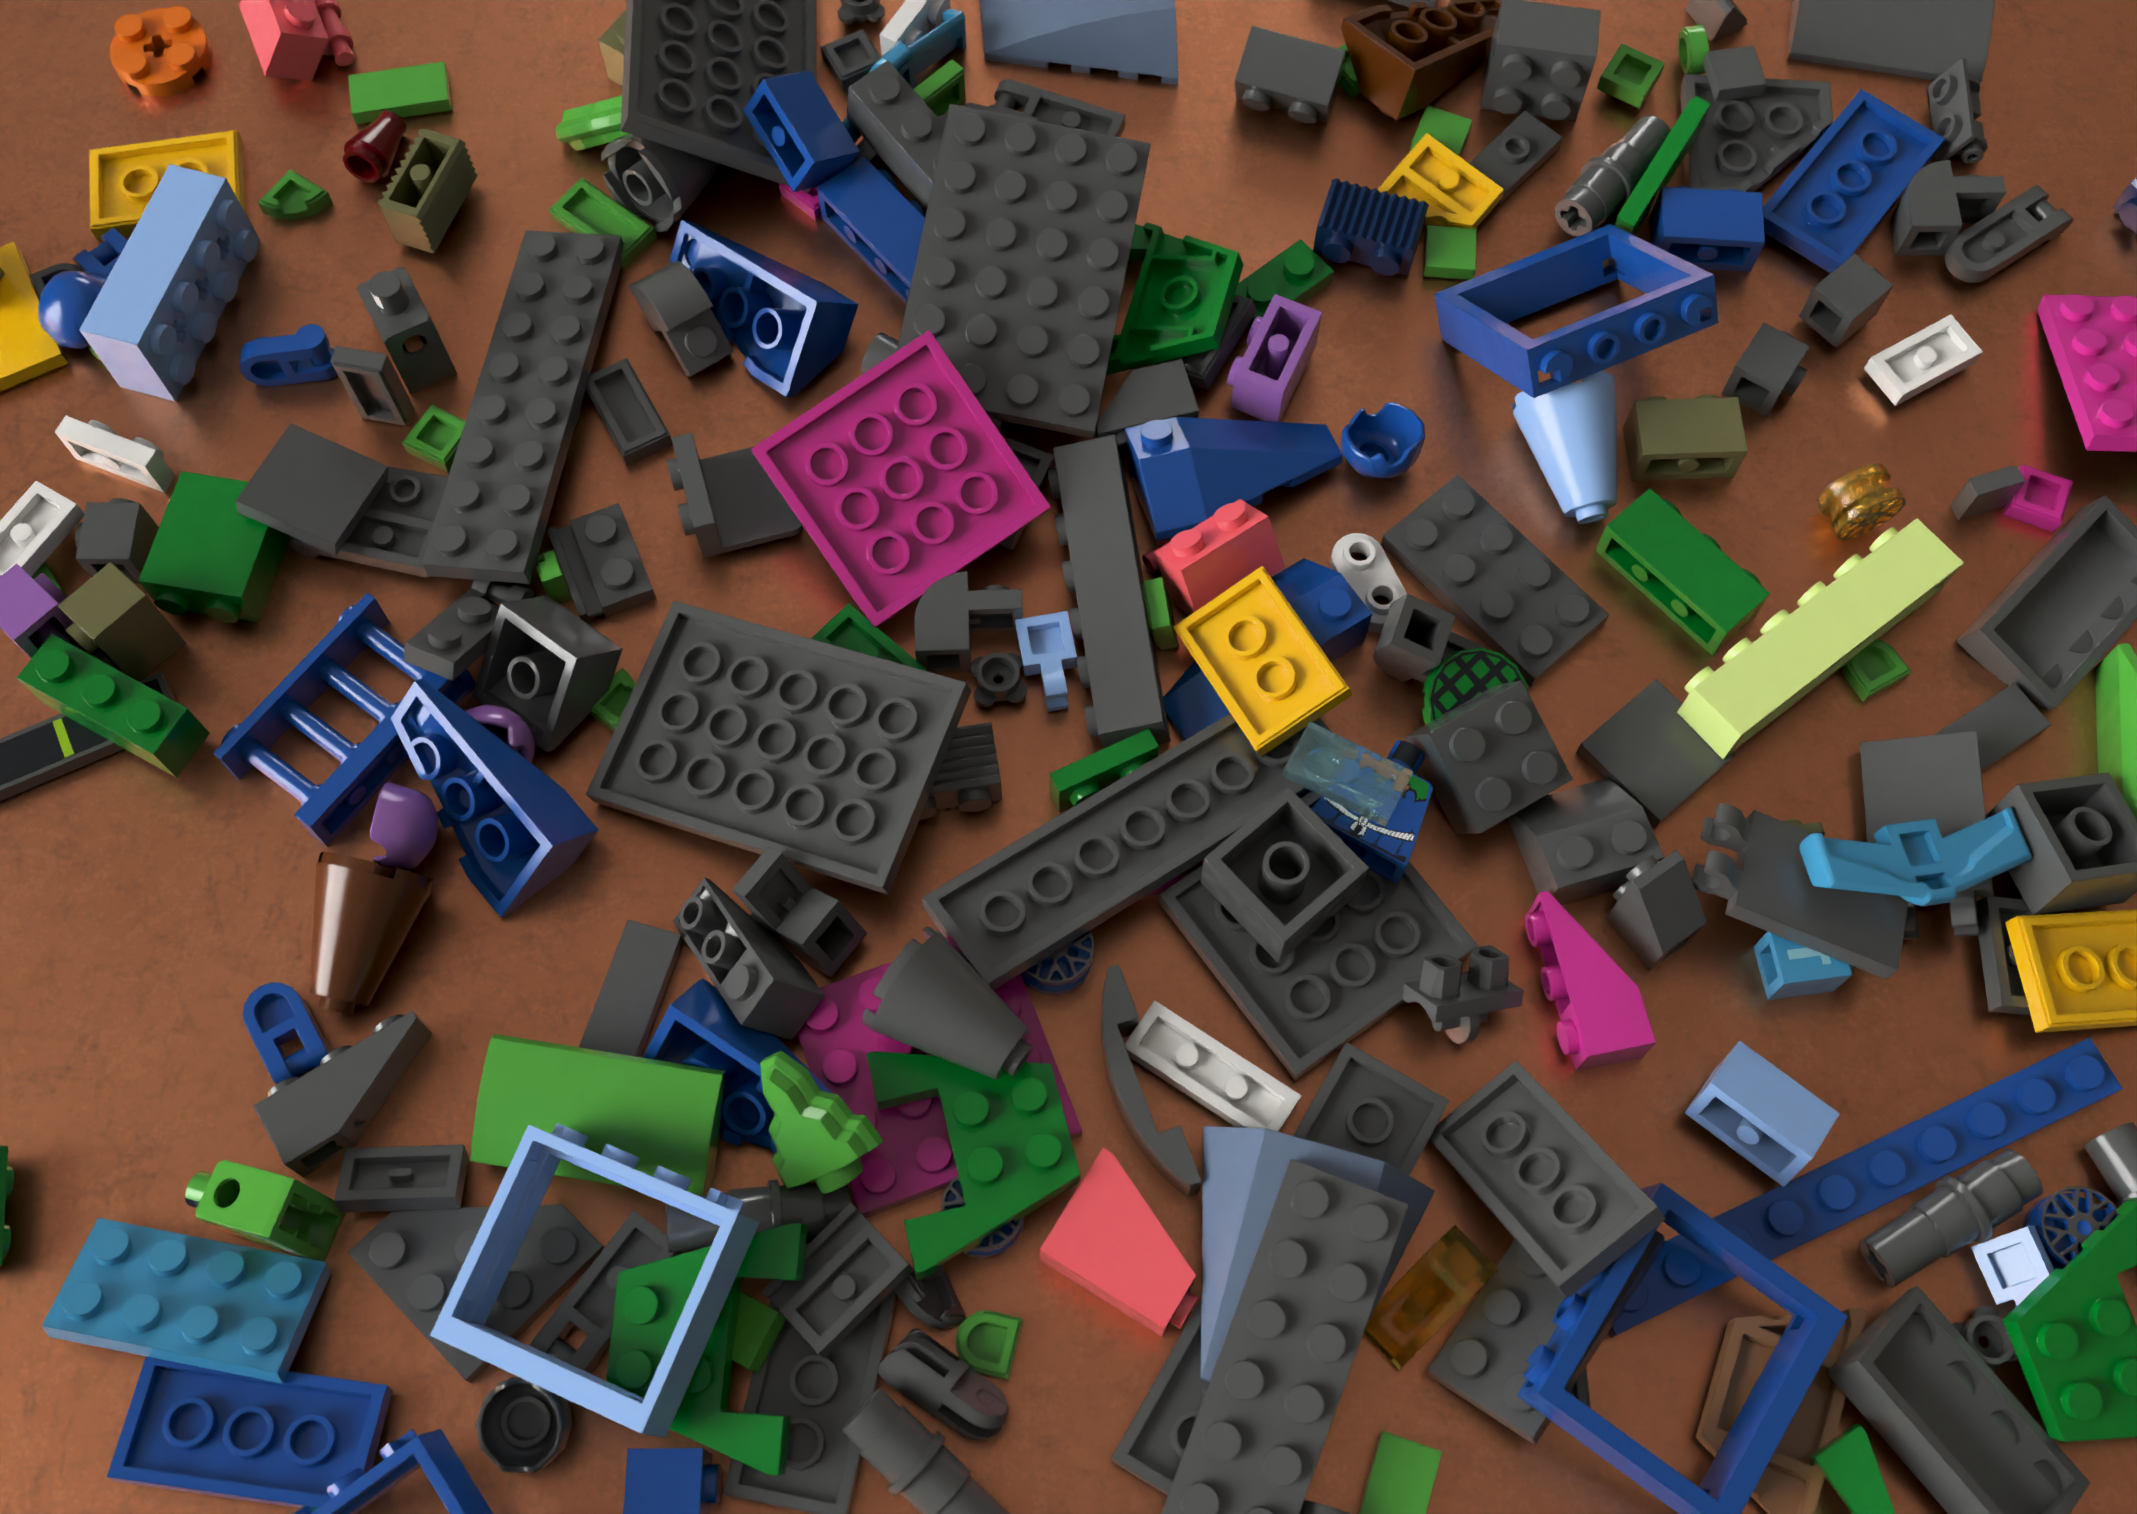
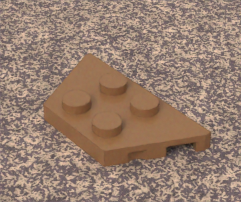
[1696,1308,1868,1514]

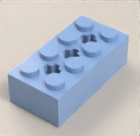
[79,164,260,402]

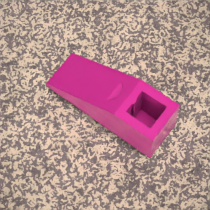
[1525,891,1656,1071]

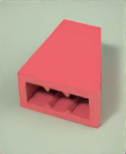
[1039,1148,1199,1337]

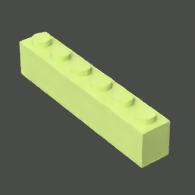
[1677,518,1964,759]

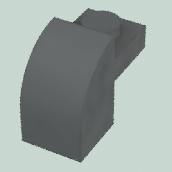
[1891,160,2006,256]
[629,261,734,376]
[914,571,1023,674]
[1373,594,1485,683]
[732,847,868,977]

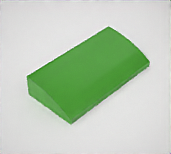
[470,1034,725,1195]

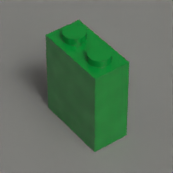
[138,471,290,623]

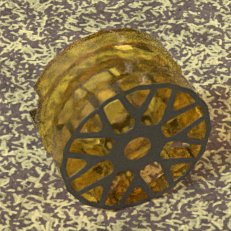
[1817,463,1906,540]

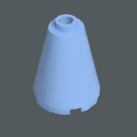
[1511,371,1617,524]

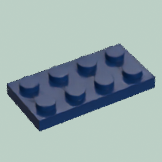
[1763,89,1945,273]
[107,1356,393,1514]

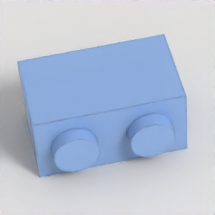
[1685,1040,1840,1187]

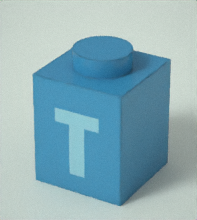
[1753,931,1853,1000]

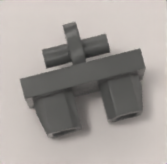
[1402,945,1524,1044]

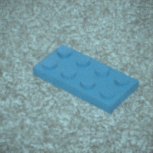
[42,1218,331,1384]

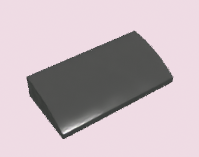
[1787,0,1994,83]
[1956,495,2137,710]
[1827,1286,2090,1514]

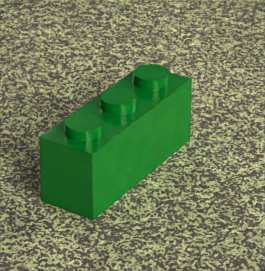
[1595,488,1770,656]
[17,633,210,778]

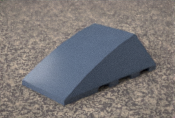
[979,0,1178,85]
[1200,1126,1435,1382]

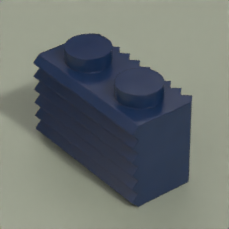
[1313,178,1429,276]

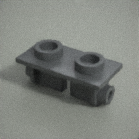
[1927,57,1988,163]

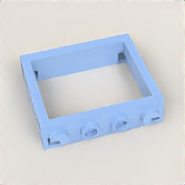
[430,1123,760,1438]

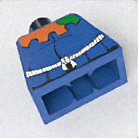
[1312,740,1433,885]

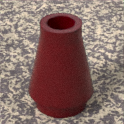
[343,111,407,183]

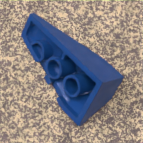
[668,220,859,397]
[1125,417,1343,541]
[1164,558,1372,741]
[391,679,598,917]

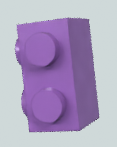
[1227,294,1322,422]
[0,563,88,659]

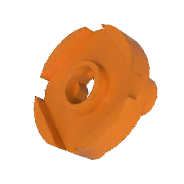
[109,5,213,97]

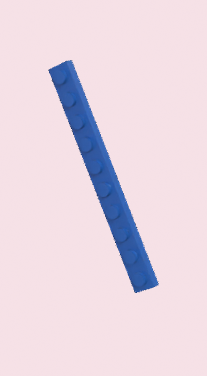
[1608,1037,2123,1338]

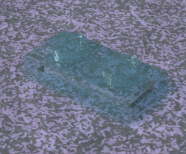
[1283,721,1414,827]

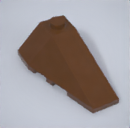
[1341,0,1502,120]

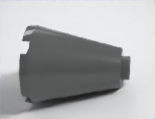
[601,134,723,232]
[863,926,1033,1080]

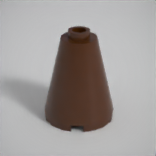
[309,852,433,1015]

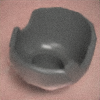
[475,1377,573,1474]

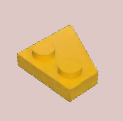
[1378,133,1504,229]

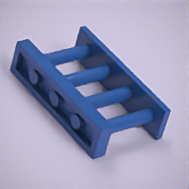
[213,593,476,847]

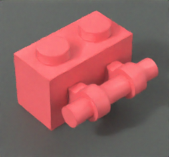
[239,0,354,81]
[1142,499,1285,615]

